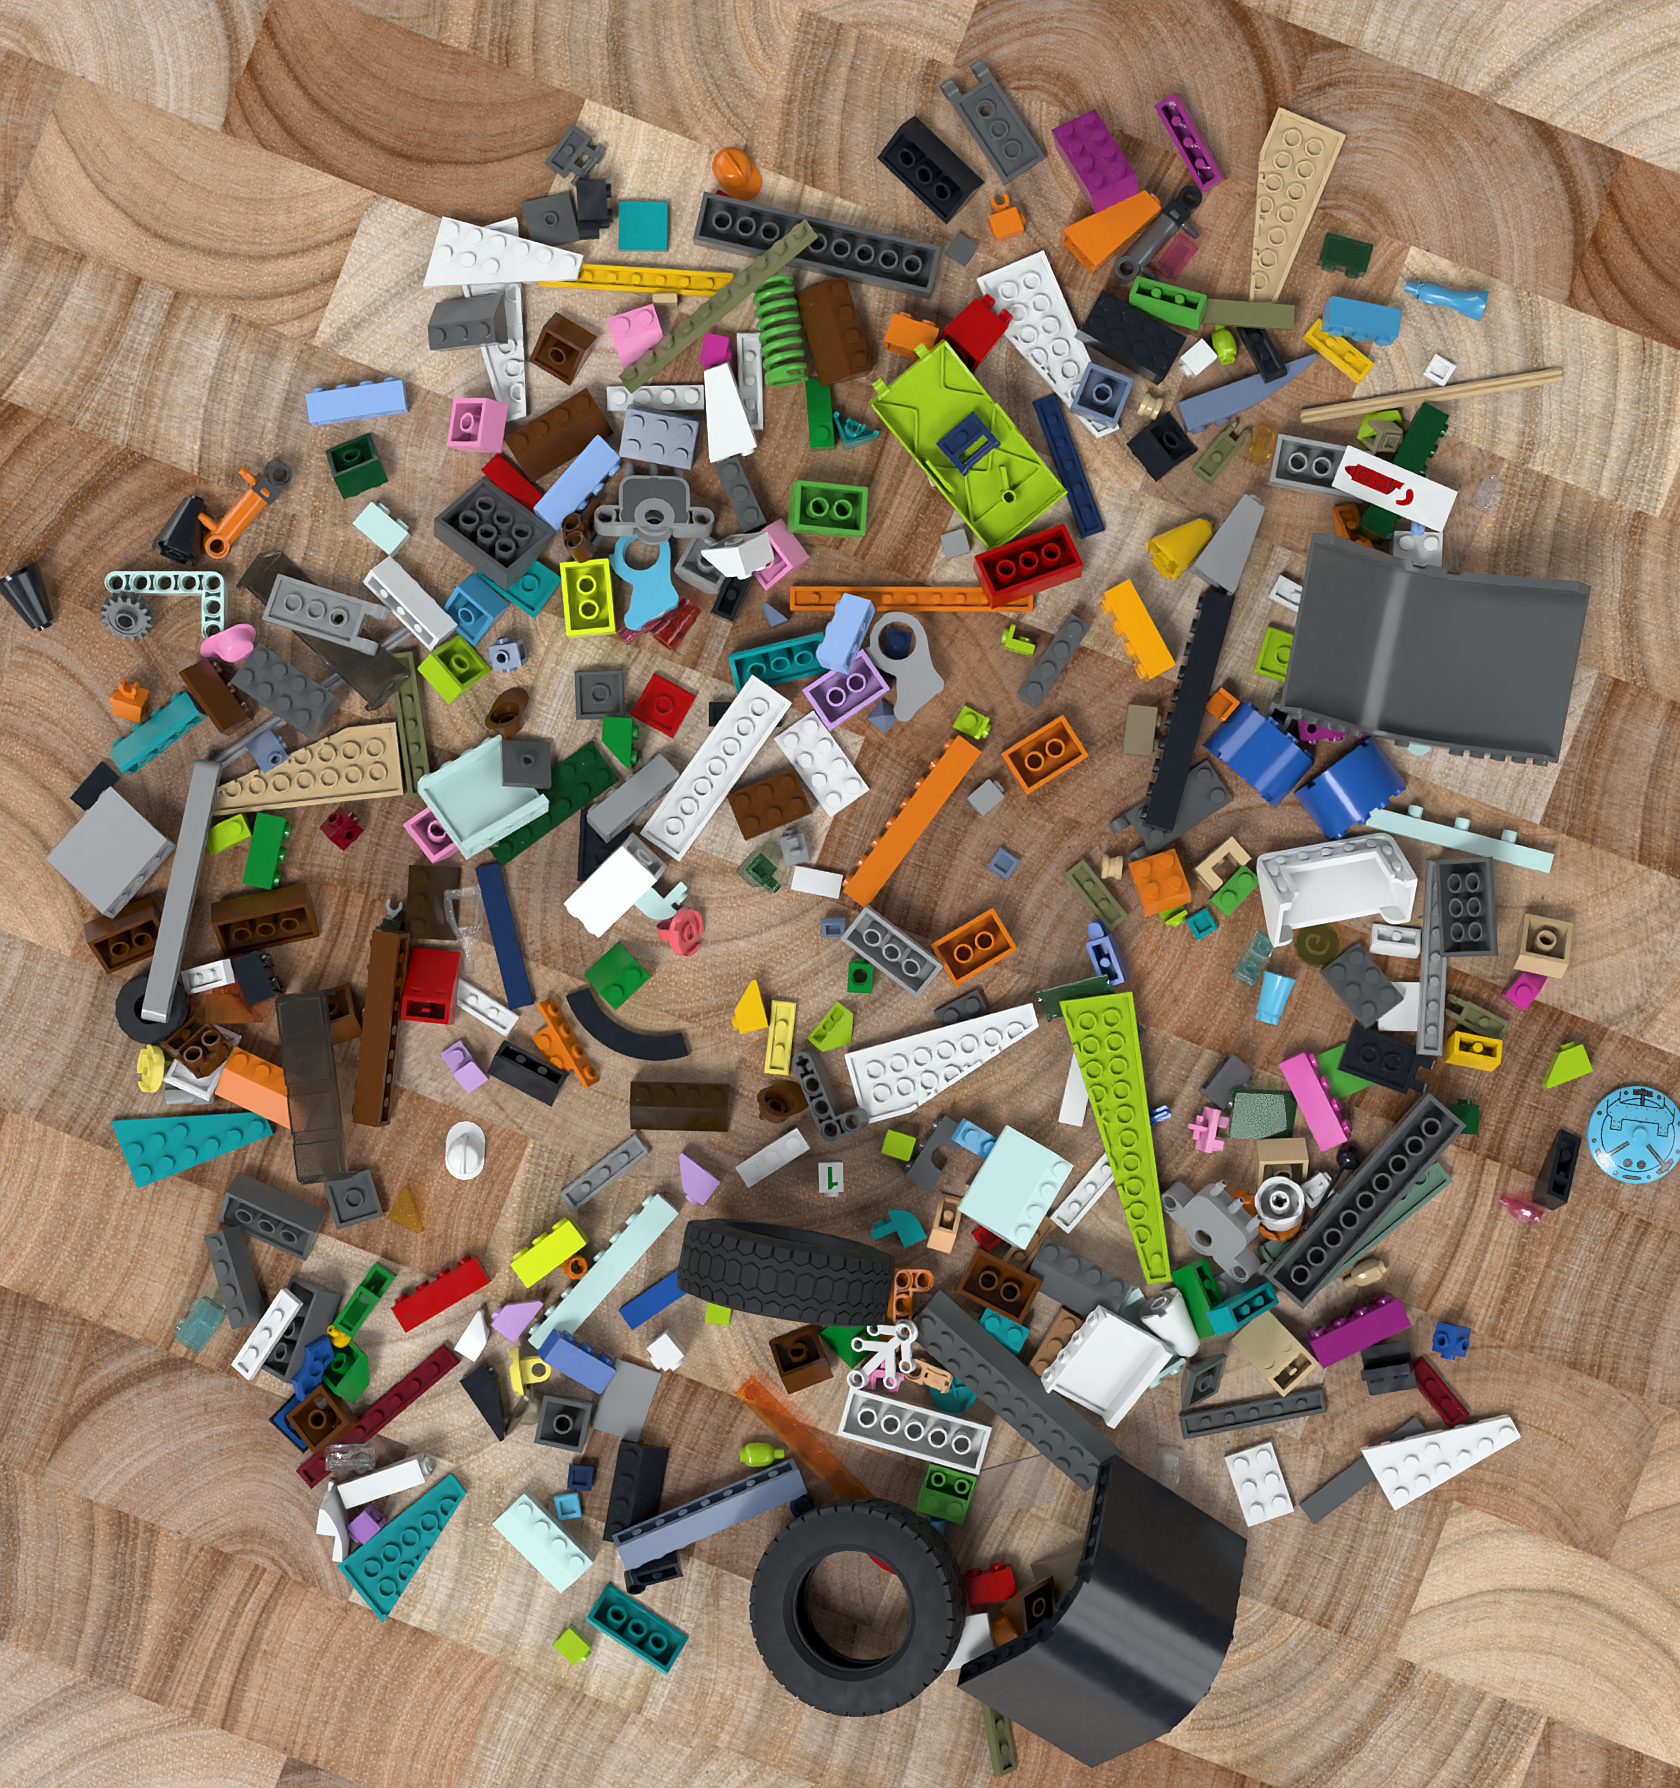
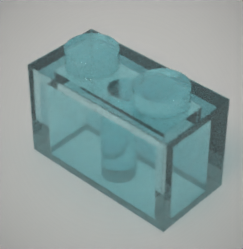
[173,1295,227,1355]

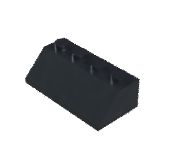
[877,116,985,225]
[602,1439,669,1543]

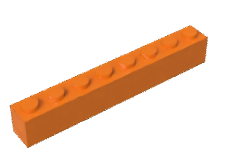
[842,735,982,908]

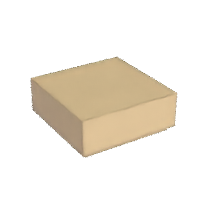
[653,293,678,307]

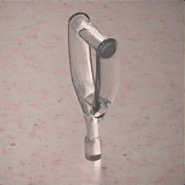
[444,885,482,973]

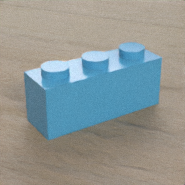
[1321,295,1401,346]

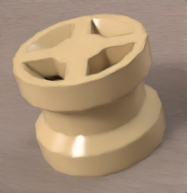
[1137,392,1164,421]
[1101,855,1123,880]

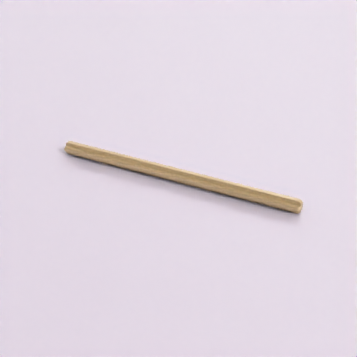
[1300,368,1563,423]

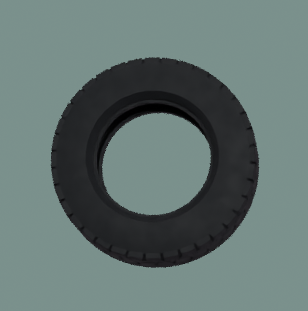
[676,1218,895,1327]
[749,1497,967,1717]

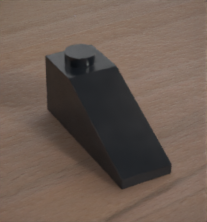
[1532,1129,1582,1211]
[459,1362,507,1442]

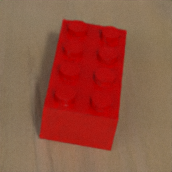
[973,524,1083,610]

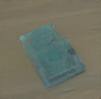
[1231,931,1276,988]

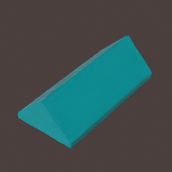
[728,632,831,694]
[585,1583,689,1675]

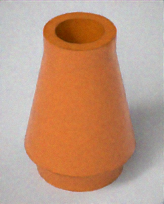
[559,1255,587,1279]

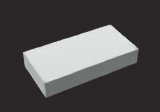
[791,866,843,899]

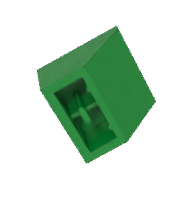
[602,717,639,770]

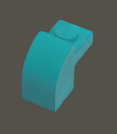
[870,1208,927,1248]

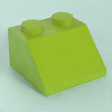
[417,634,492,705]

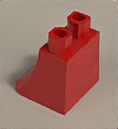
[936,294,1013,375]

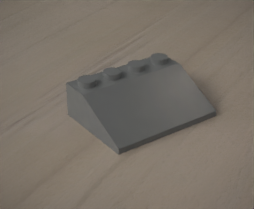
[434,477,556,591]
[1435,856,1498,957]

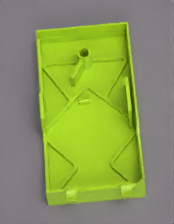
[867,339,1068,551]

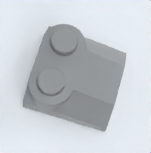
[674,536,726,594]

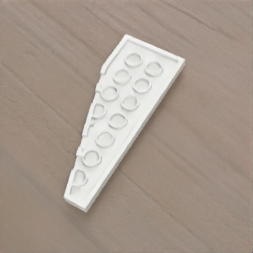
[976,250,1120,439]
[844,1003,1039,1124]

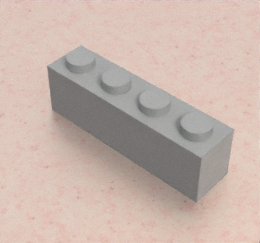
[587,753,680,843]

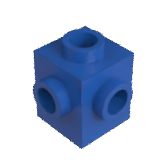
[1432,1322,1471,1360]

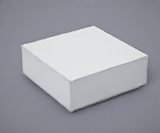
[1422,354,1456,387]

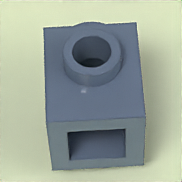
[246,730,289,774]

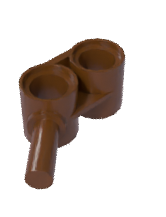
[561,498,601,563]

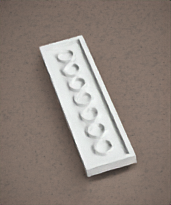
[640,675,792,861]

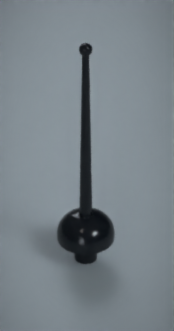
[1304,1146,1360,1230]

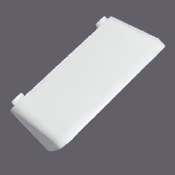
[1256,833,1418,947]

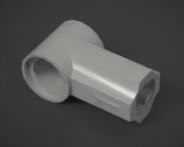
[164,1084,215,1105]

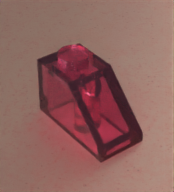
[1157,233,1199,280]

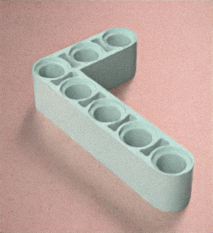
[104,571,228,639]

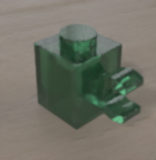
[736,852,781,894]

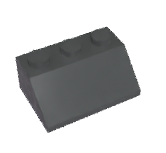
[428,295,508,352]

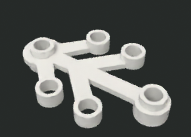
[847,1319,918,1390]

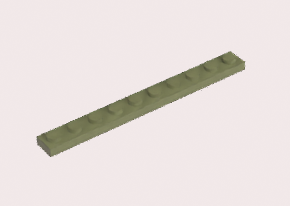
[619,219,819,394]

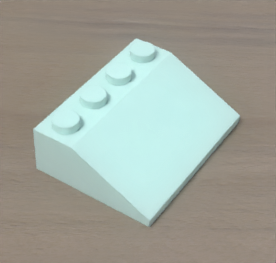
[957,1125,1074,1250]

